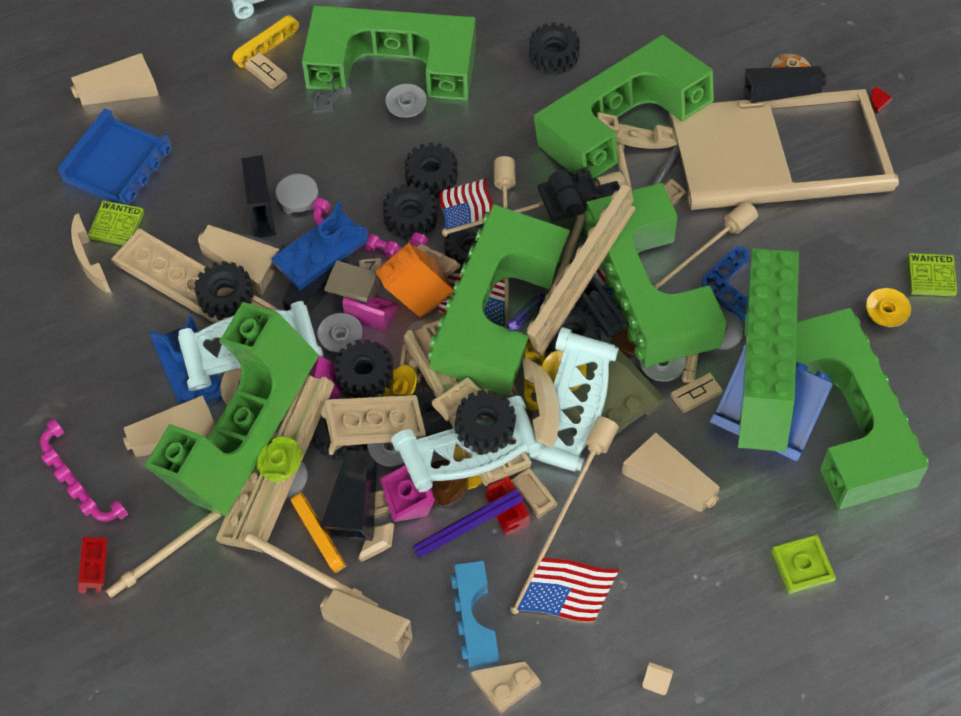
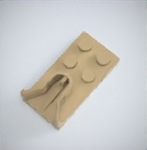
[321,395,426,455]

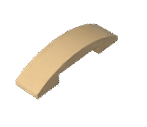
[596,112,678,149]
[71,213,111,293]
[522,357,559,448]

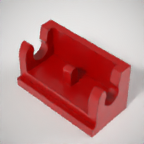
[485,476,530,536]
[78,537,108,593]

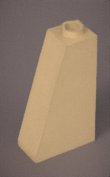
[71,53,159,105]
[198,225,280,295]
[123,395,216,457]
[622,432,720,512]
[320,589,413,659]

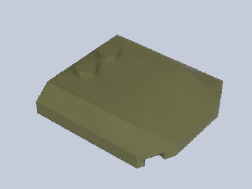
[562,344,666,447]

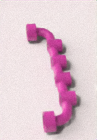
[312,198,428,259]
[40,418,129,522]

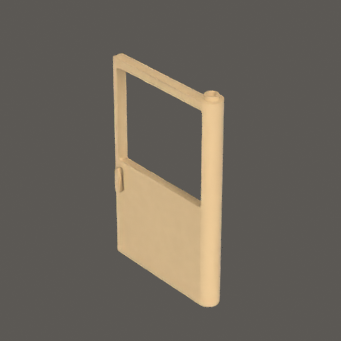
[669,89,899,210]

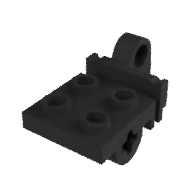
[538,167,621,223]

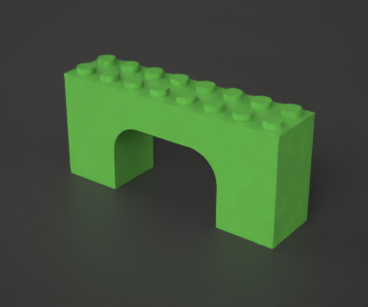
[302,5,476,101]
[534,35,714,179]
[583,183,727,368]
[428,204,570,397]
[738,248,799,452]
[144,302,319,517]
[796,308,929,510]

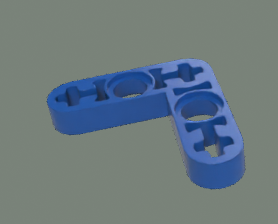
[701,246,750,321]

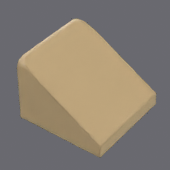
[642,662,674,695]

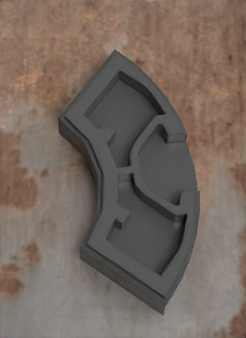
[313,75,351,114]

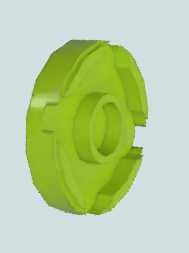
[257,436,303,482]

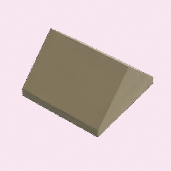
[324,260,381,303]

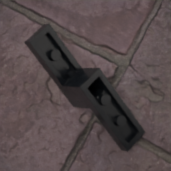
[569,260,628,338]

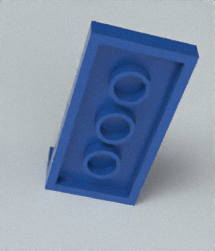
[271,201,369,291]
[149,315,223,406]

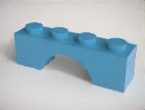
[451,561,499,667]

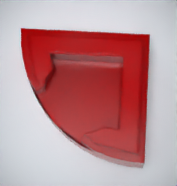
[870,86,892,113]

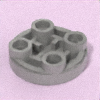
[275,174,319,214]

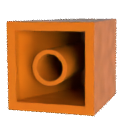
[375,243,454,318]

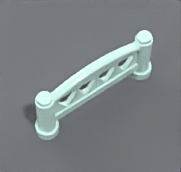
[178,301,323,391]
[526,327,619,472]
[391,396,543,492]

